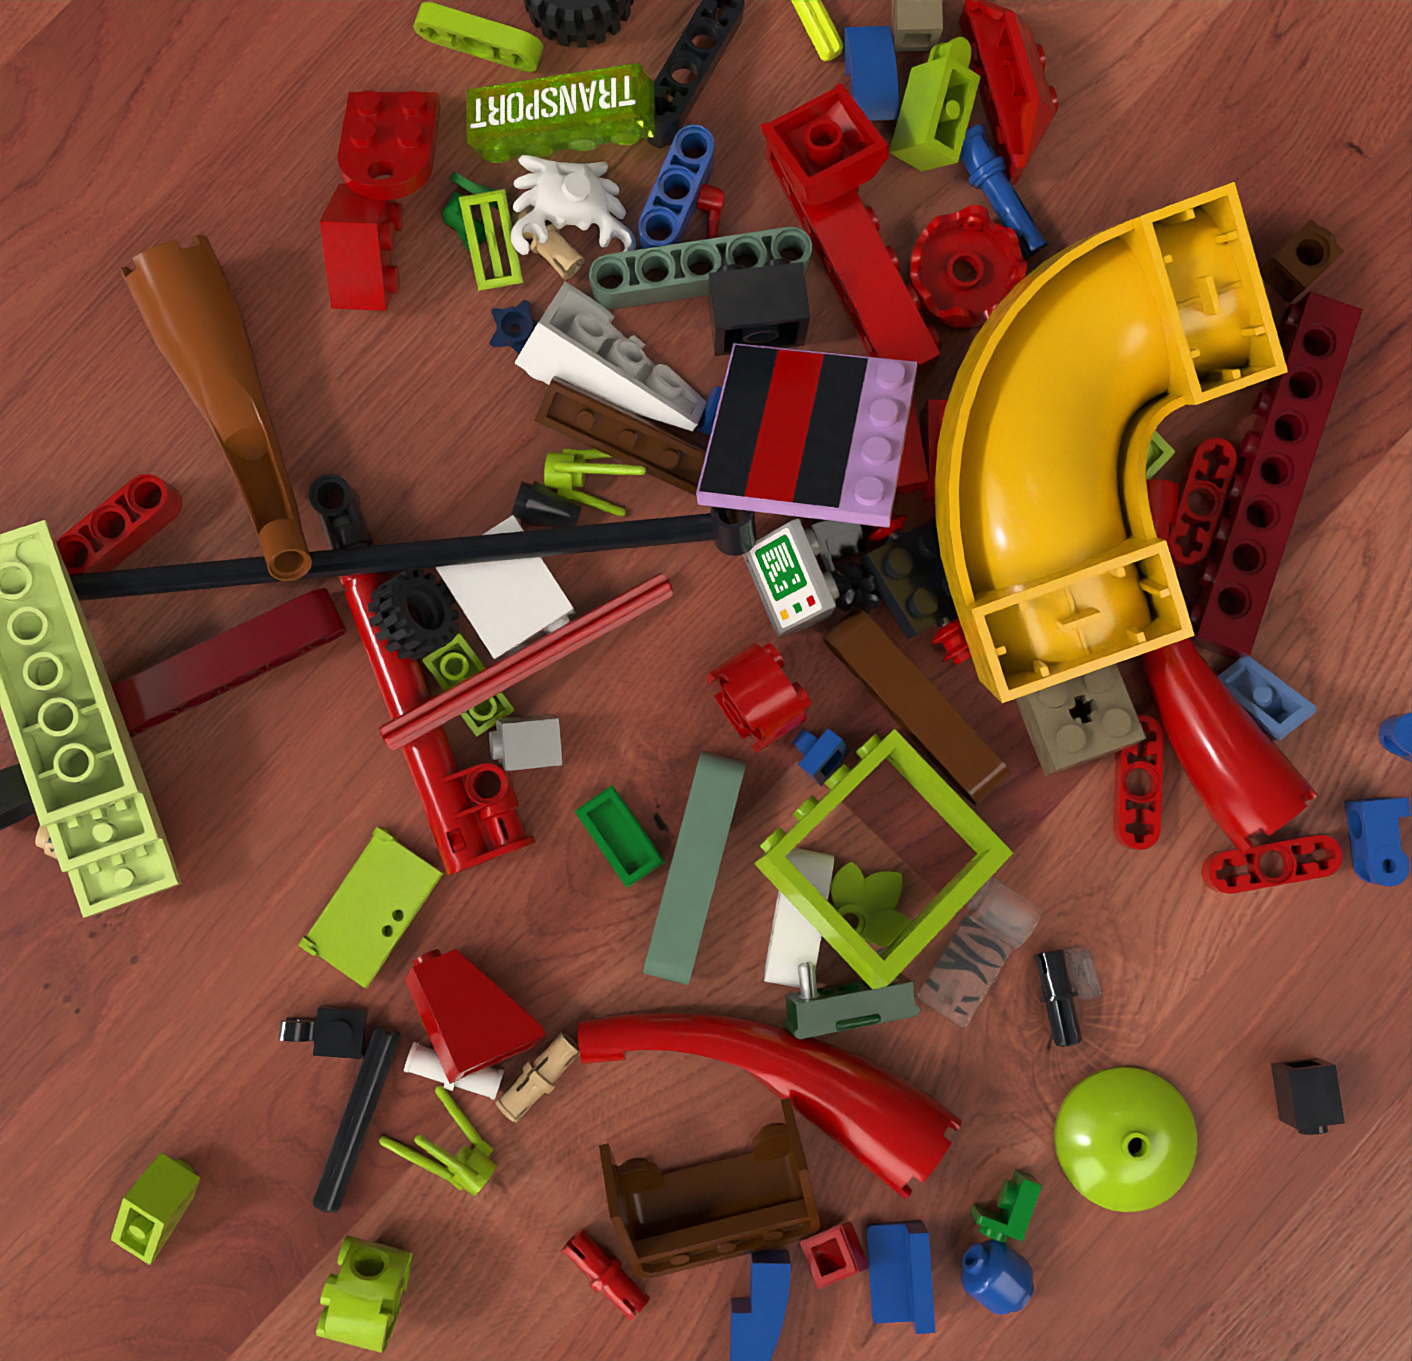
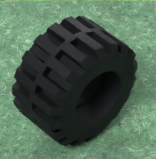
[524,0,634,48]

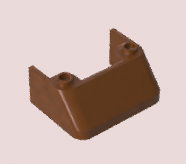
[599,1098,820,1278]

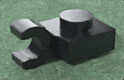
[279,1005,368,1059]

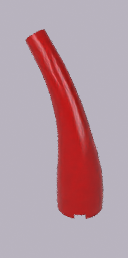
[1141,479,1318,852]
[578,1012,962,1199]

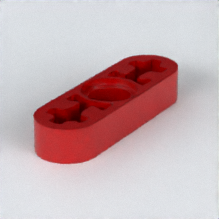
[1169,438,1237,568]
[1113,715,1164,850]
[1201,834,1343,894]

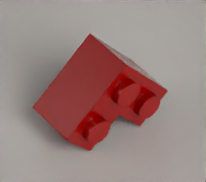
[320,183,403,311]

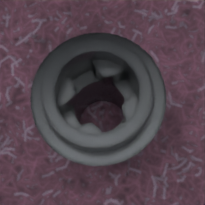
[511,480,582,528]

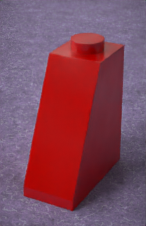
[404,949,546,1084]

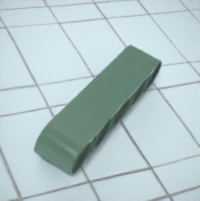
[589,227,812,309]
[642,750,746,986]

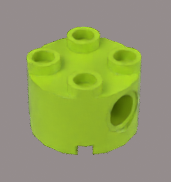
[316,1235,413,1353]

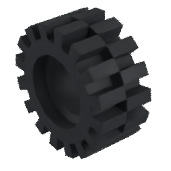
[368,568,459,660]

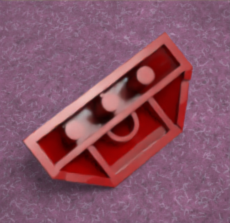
[959,0,1058,185]

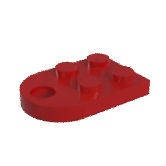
[337,90,441,201]

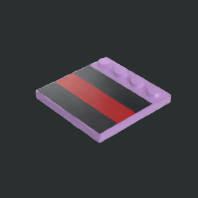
[696,343,917,528]

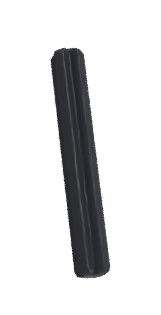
[312,1026,400,1213]

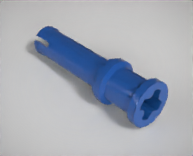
[959,124,1049,260]

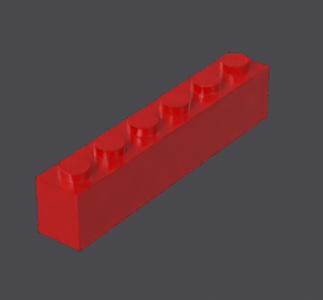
[765,142,942,376]

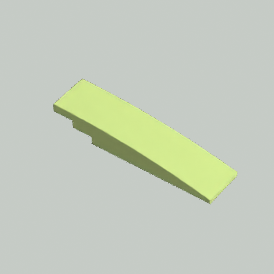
[0,520,182,918]

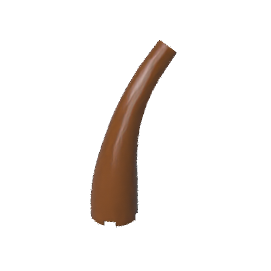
[119,235,312,581]

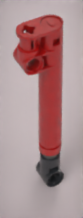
[309,474,536,876]

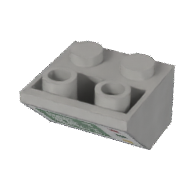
[743,518,839,639]

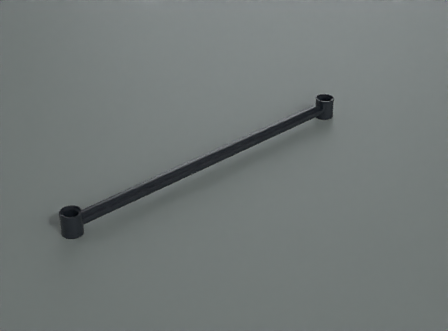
[69,506,757,601]

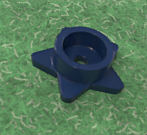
[490,300,538,355]

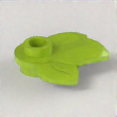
[830,862,912,947]

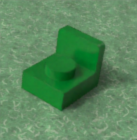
[970,1169,1042,1243]

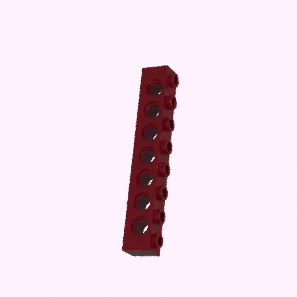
[1187,291,1363,660]

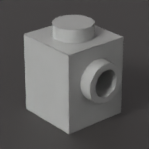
[489,714,562,771]

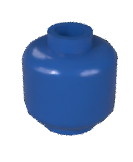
[961,1239,1034,1315]

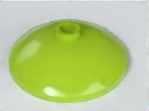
[1054,1066,1198,1212]

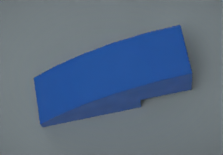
[730,1250,791,1361]

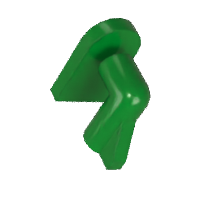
[442,171,509,251]

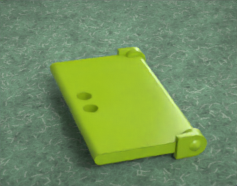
[298,826,444,989]

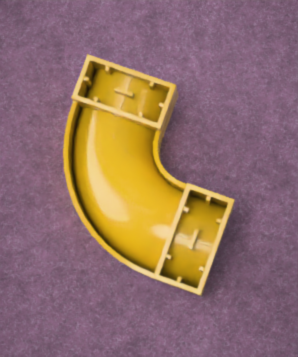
[934,182,1288,703]

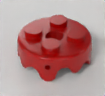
[908,205,1027,328]

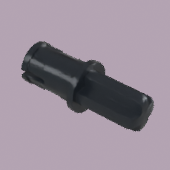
[1033,949,1082,1047]

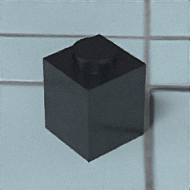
[1271,1058,1345,1135]

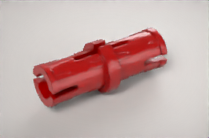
[561,1228,650,1321]

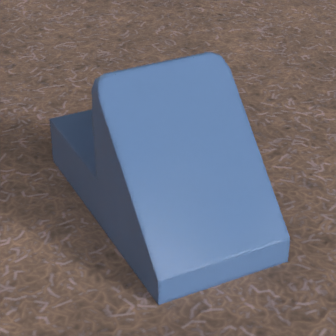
[1218,656,1317,740]

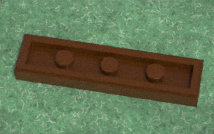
[534,376,707,496]

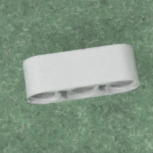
[764,847,834,988]

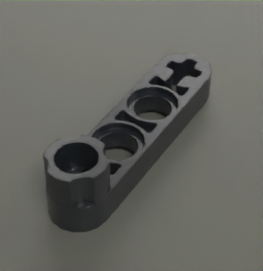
[643,0,745,149]

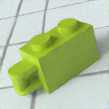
[889,37,981,172]

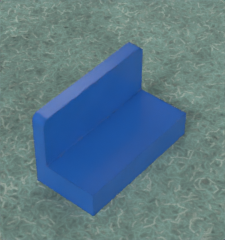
[866,1220,936,1334]

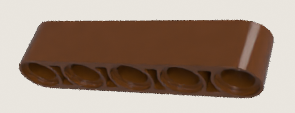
[822,607,1011,806]

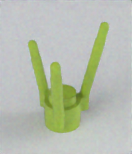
[544,449,646,517]
[379,1086,498,1196]

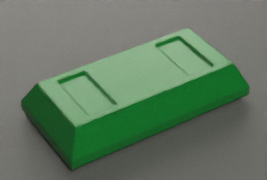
[574,785,665,888]

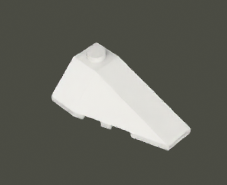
[515,281,707,431]

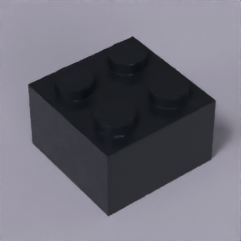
[708,259,810,356]

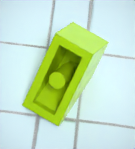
[111,1152,201,1265]

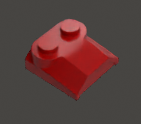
[760,83,889,205]

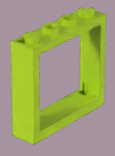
[754,729,1013,990]

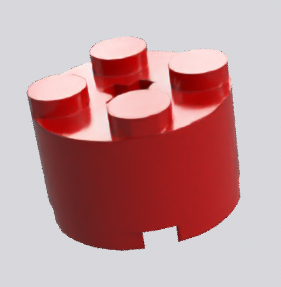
[706,642,812,753]

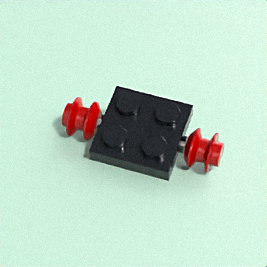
[859,497,971,665]

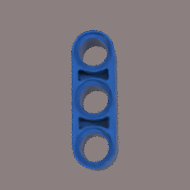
[638,124,715,249]

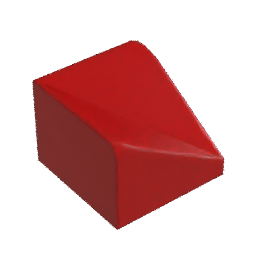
[800,1222,870,1290]

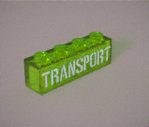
[467,63,655,163]

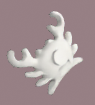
[511,155,637,255]

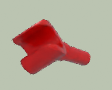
[696,184,725,239]

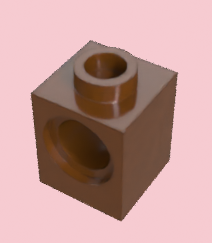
[1260,219,1344,303]

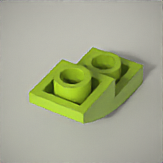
[421,631,515,737]

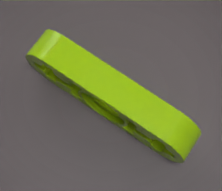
[413,2,544,72]

